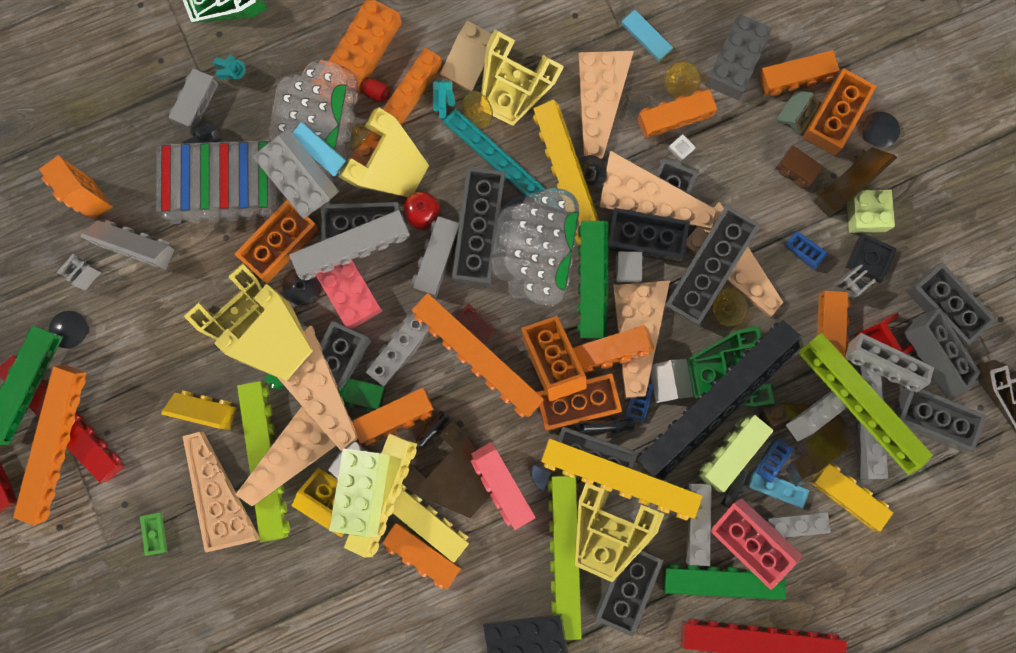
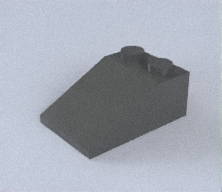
[656,156,699,194]
[320,321,371,390]

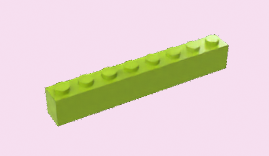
[798,332,933,475]
[237,381,290,542]
[548,476,582,640]

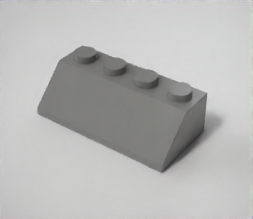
[80,220,174,270]

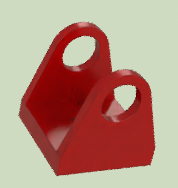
[855,312,914,354]

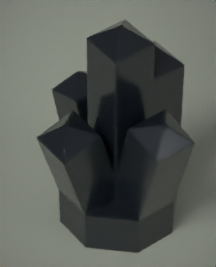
[182,122,222,152]

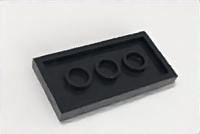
[483,613,568,653]

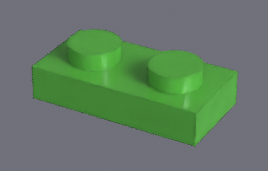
[140,512,167,556]

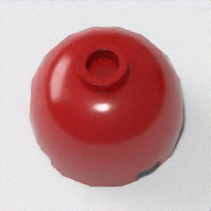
[403,192,441,230]

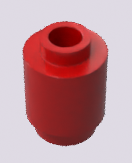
[361,78,390,103]

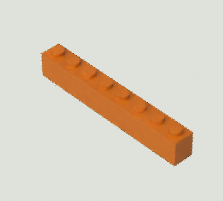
[349,48,442,167]
[412,293,544,418]
[13,365,86,526]

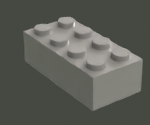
[252,128,339,219]

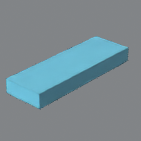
[621,10,673,62]
[293,122,347,176]
[746,469,810,509]

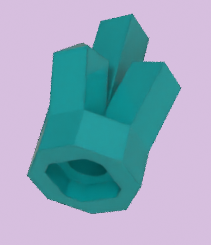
[213,54,246,79]
[433,80,456,120]

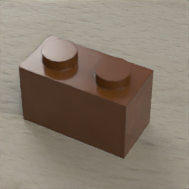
[775,145,824,189]

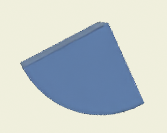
[532,465,551,491]

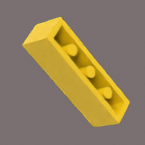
[809,463,893,532]

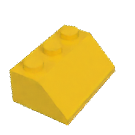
[161,390,236,430]
[292,468,345,538]

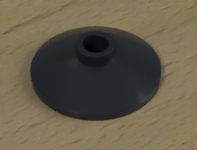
[578,155,607,193]
[283,269,321,305]

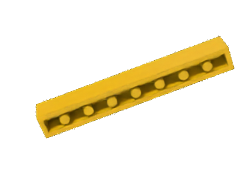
[533,99,599,246]
[540,439,702,521]

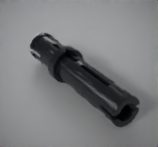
[578,418,635,434]

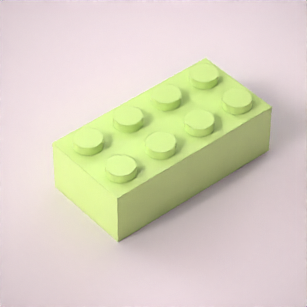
[698,415,774,492]
[329,449,390,537]

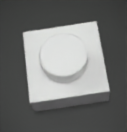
[668,134,696,162]

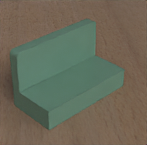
[777,91,820,134]

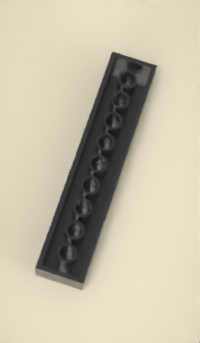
[637,320,804,481]

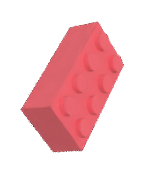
[315,260,383,330]
[471,442,536,530]
[711,499,804,590]

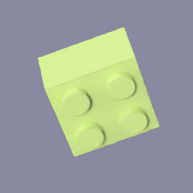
[847,190,895,233]

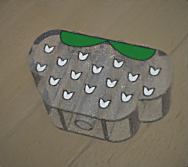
[269,60,358,178]
[490,188,579,306]

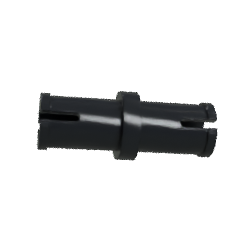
[415,411,450,448]
[721,470,749,508]

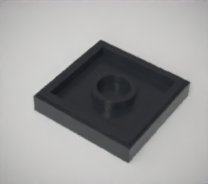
[846,233,897,283]

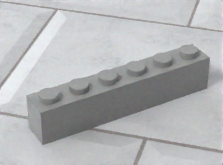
[289,210,410,280]
[852,363,888,479]

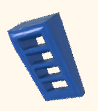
[785,231,828,271]
[625,383,654,423]
[754,438,794,483]

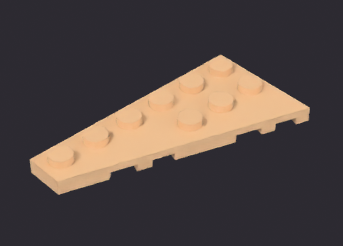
[578,51,634,160]
[600,151,716,228]
[686,202,783,318]
[613,281,670,399]
[277,325,358,451]
[235,407,336,506]
[183,432,260,553]

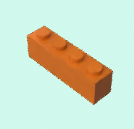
[758,50,840,96]
[637,89,717,139]
[817,291,850,361]
[573,325,654,375]
[382,522,462,589]

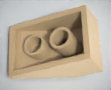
[440,20,492,92]

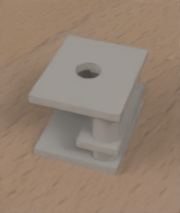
[615,251,642,284]
[57,254,101,291]
[834,265,876,300]

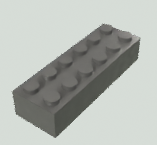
[452,167,505,287]
[665,205,761,325]

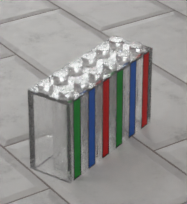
[156,140,282,224]

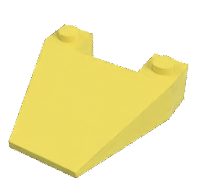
[480,29,564,126]
[337,108,429,197]
[184,263,265,340]
[214,284,313,381]
[575,483,664,582]

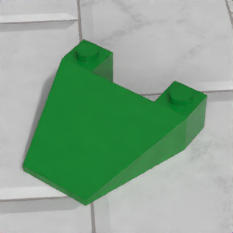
[183,0,268,23]
[686,326,776,407]

